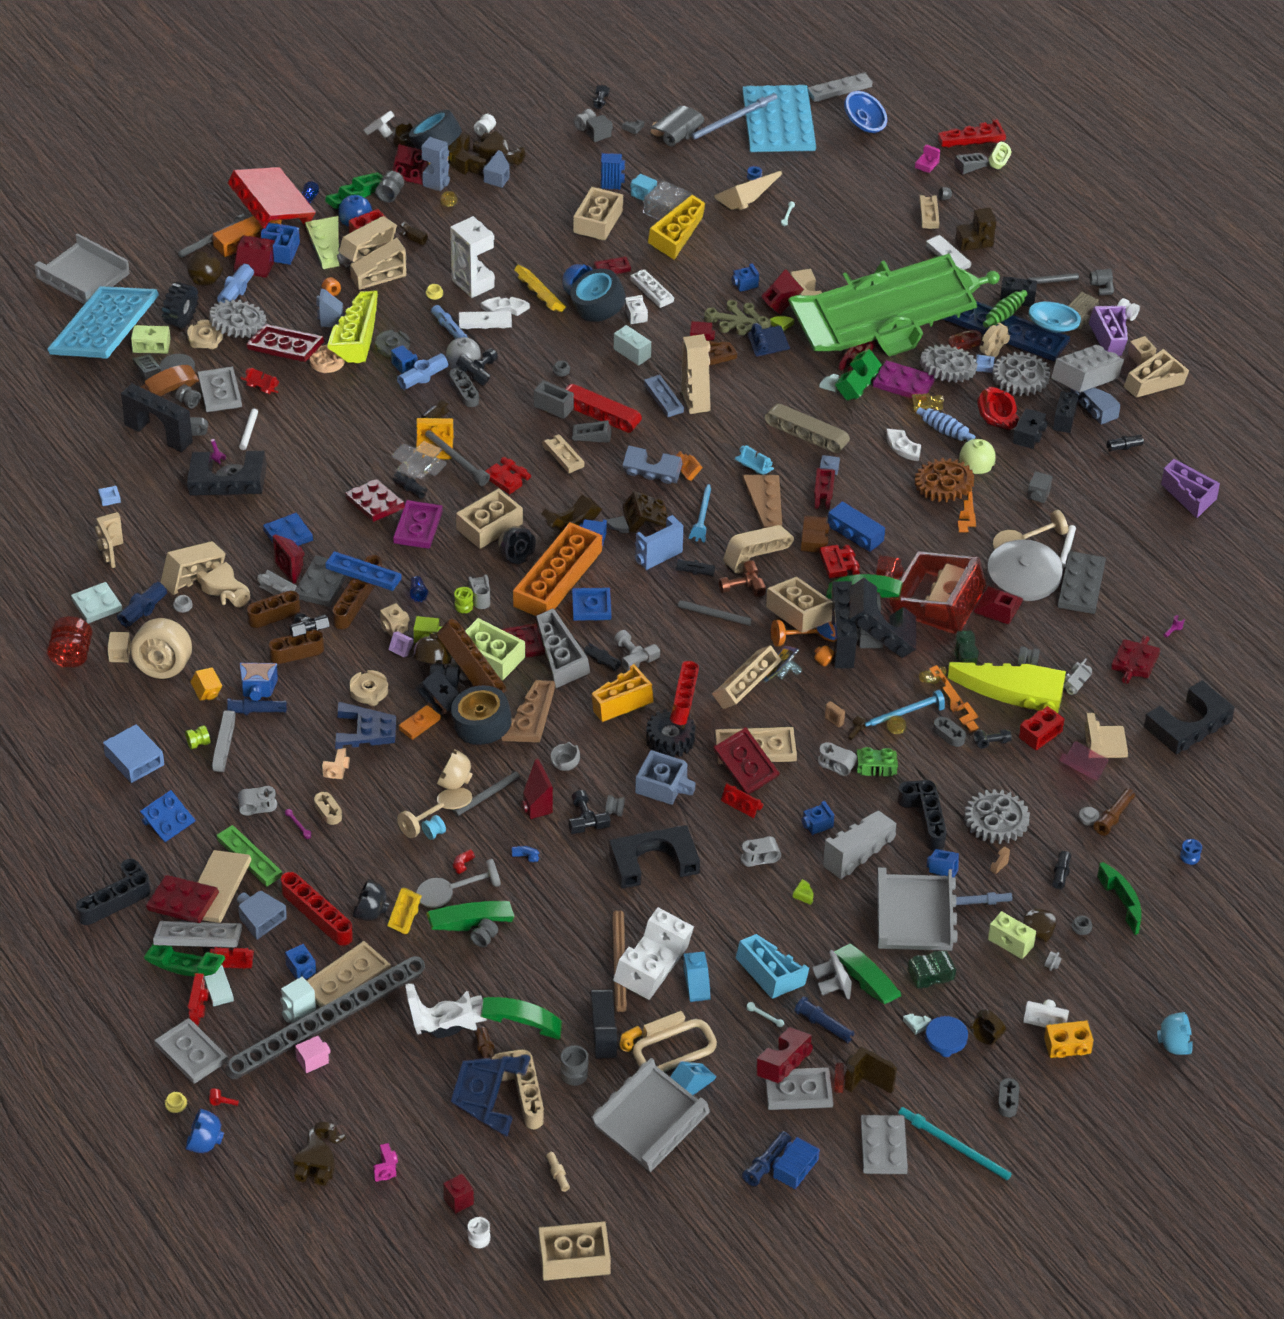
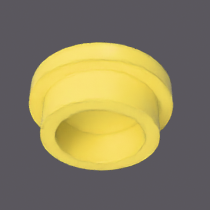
[426,284,443,300]
[165,1092,187,1113]

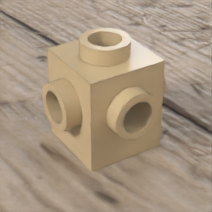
[380,603,410,637]

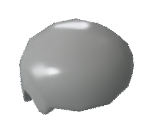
[550,742,580,771]

